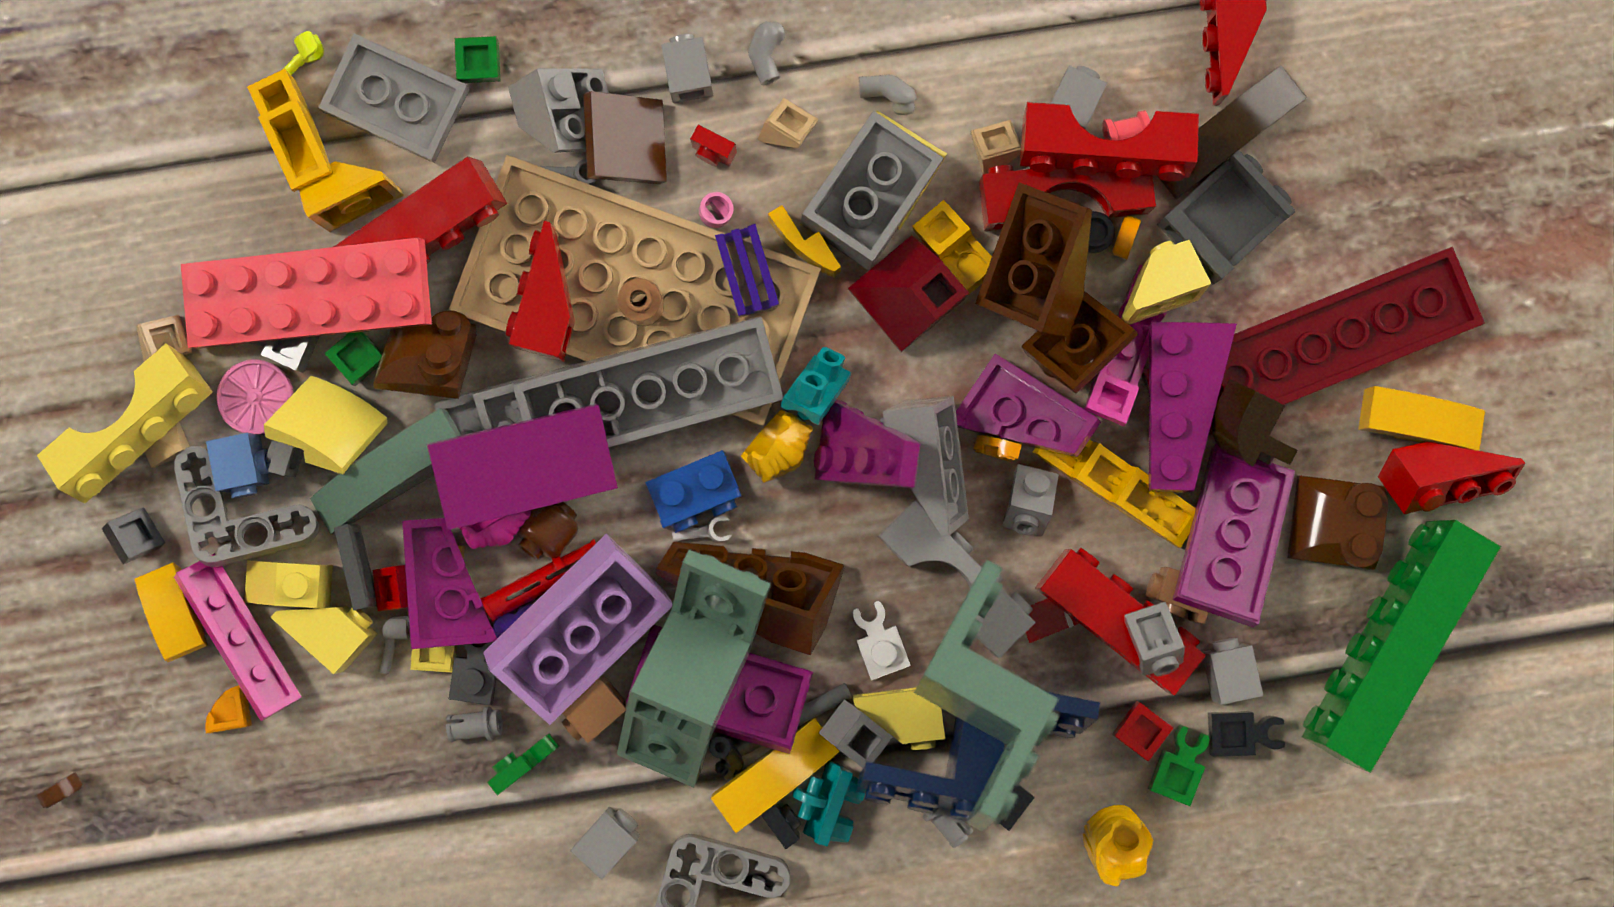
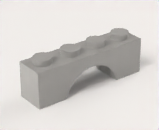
[878,500,1036,658]

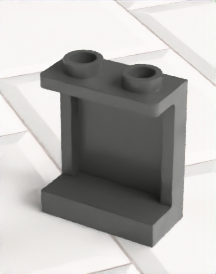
[1157,150,1295,285]

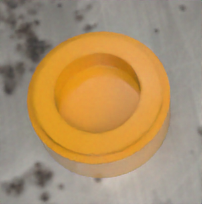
[1112,215,1141,259]

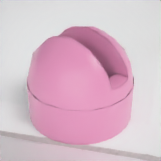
[699,192,734,229]

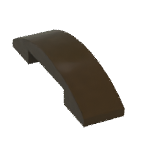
[1157,66,1307,199]

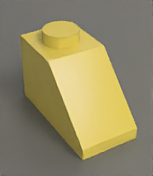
[1121,240,1211,325]
[244,560,333,608]
[270,606,378,674]
[853,687,945,750]

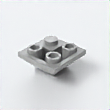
[508,68,608,153]

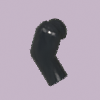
[709,736,744,780]

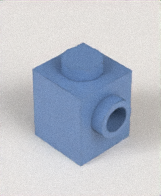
[206,433,272,499]

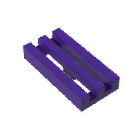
[715,224,779,318]

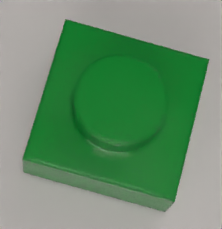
[454,36,501,83]
[324,332,383,386]

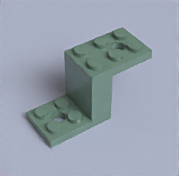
[617,550,771,788]
[914,560,1059,831]

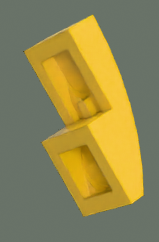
[912,200,992,295]
[768,205,841,278]
[134,562,207,662]

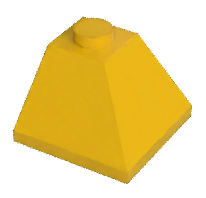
[299,161,404,232]

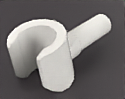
[672,516,732,542]

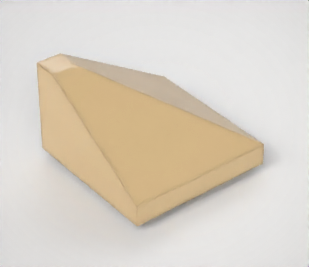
[758,98,819,148]
[971,120,1021,174]
[136,315,193,362]
[145,422,190,468]

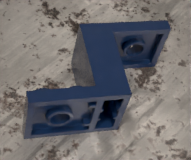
[856,691,1100,821]

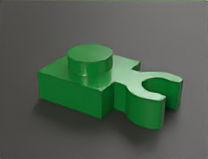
[1148,724,1209,806]
[487,733,560,796]

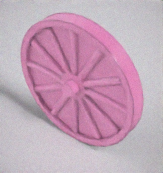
[216,359,294,435]

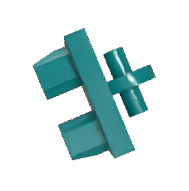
[780,347,852,425]
[792,761,865,847]

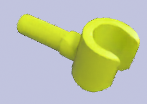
[283,31,324,75]

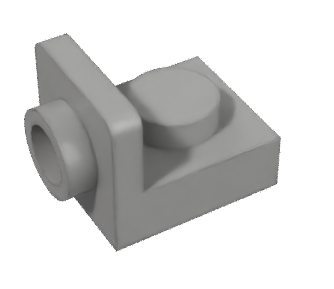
[1124,602,1185,676]

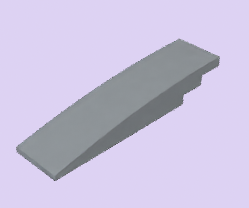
[434,317,783,447]

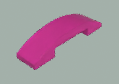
[1085,265,1167,426]

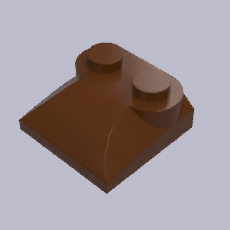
[1021,291,1138,394]
[373,310,477,399]
[1287,475,1388,570]

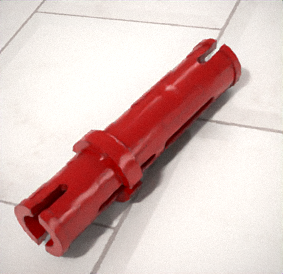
[480,539,596,622]

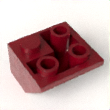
[848,235,969,352]

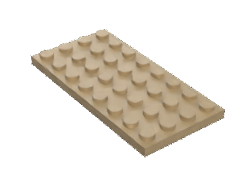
[448,155,821,427]

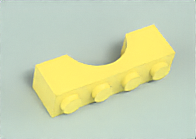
[37,343,213,504]

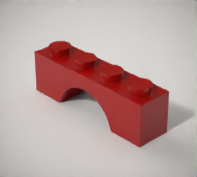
[1020,102,1199,181]
[979,165,1156,231]

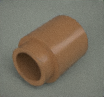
[618,278,664,326]

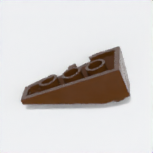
[656,542,844,656]

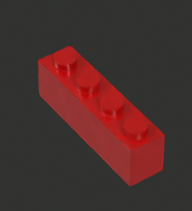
[333,156,508,264]
[1035,548,1206,696]

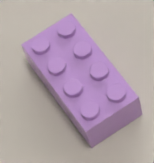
[483,534,673,725]

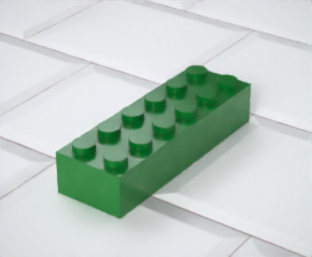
[1302,520,1501,773]

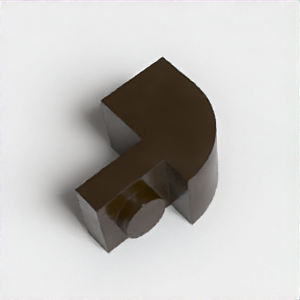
[1212,379,1298,467]

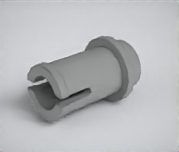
[446,706,503,742]
[922,808,973,848]

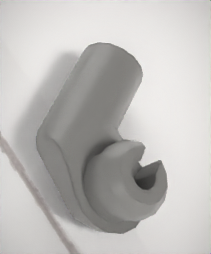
[748,21,785,85]
[859,75,917,115]

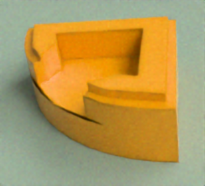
[973,435,1022,462]
[205,685,252,734]

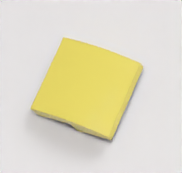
[264,376,388,474]

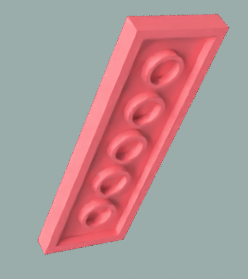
[181,238,432,348]

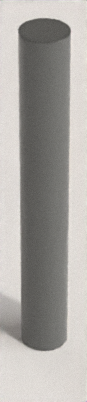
[734,683,853,756]

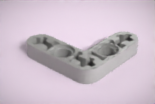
[174,446,319,567]
[655,834,790,907]

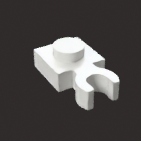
[853,601,911,680]

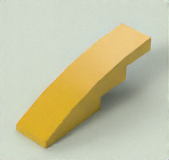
[1032,440,1196,548]

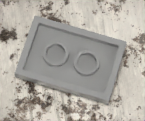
[318,34,470,163]

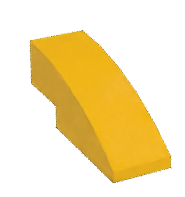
[247,69,332,192]
[1358,386,1485,451]
[711,718,840,833]

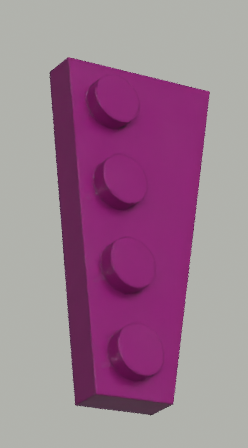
[1149,322,1237,493]
[814,399,920,488]

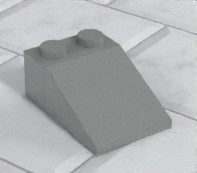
[800,111,944,271]
[880,396,969,536]

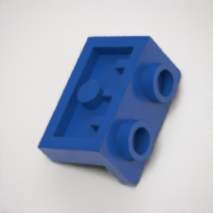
[645,450,743,533]

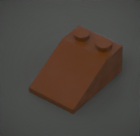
[975,183,1092,337]

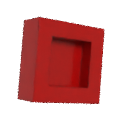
[690,124,737,167]
[372,565,408,611]
[1112,701,1173,762]

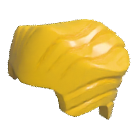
[741,410,813,483]
[1083,805,1154,887]

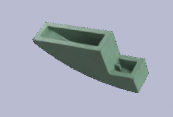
[310,408,461,535]

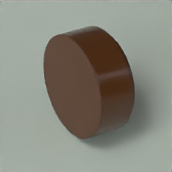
[35,772,83,809]

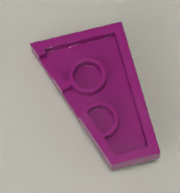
[956,353,1101,457]
[402,518,497,649]

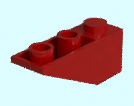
[1199,0,1267,106]
[506,221,575,362]
[1378,442,1526,514]

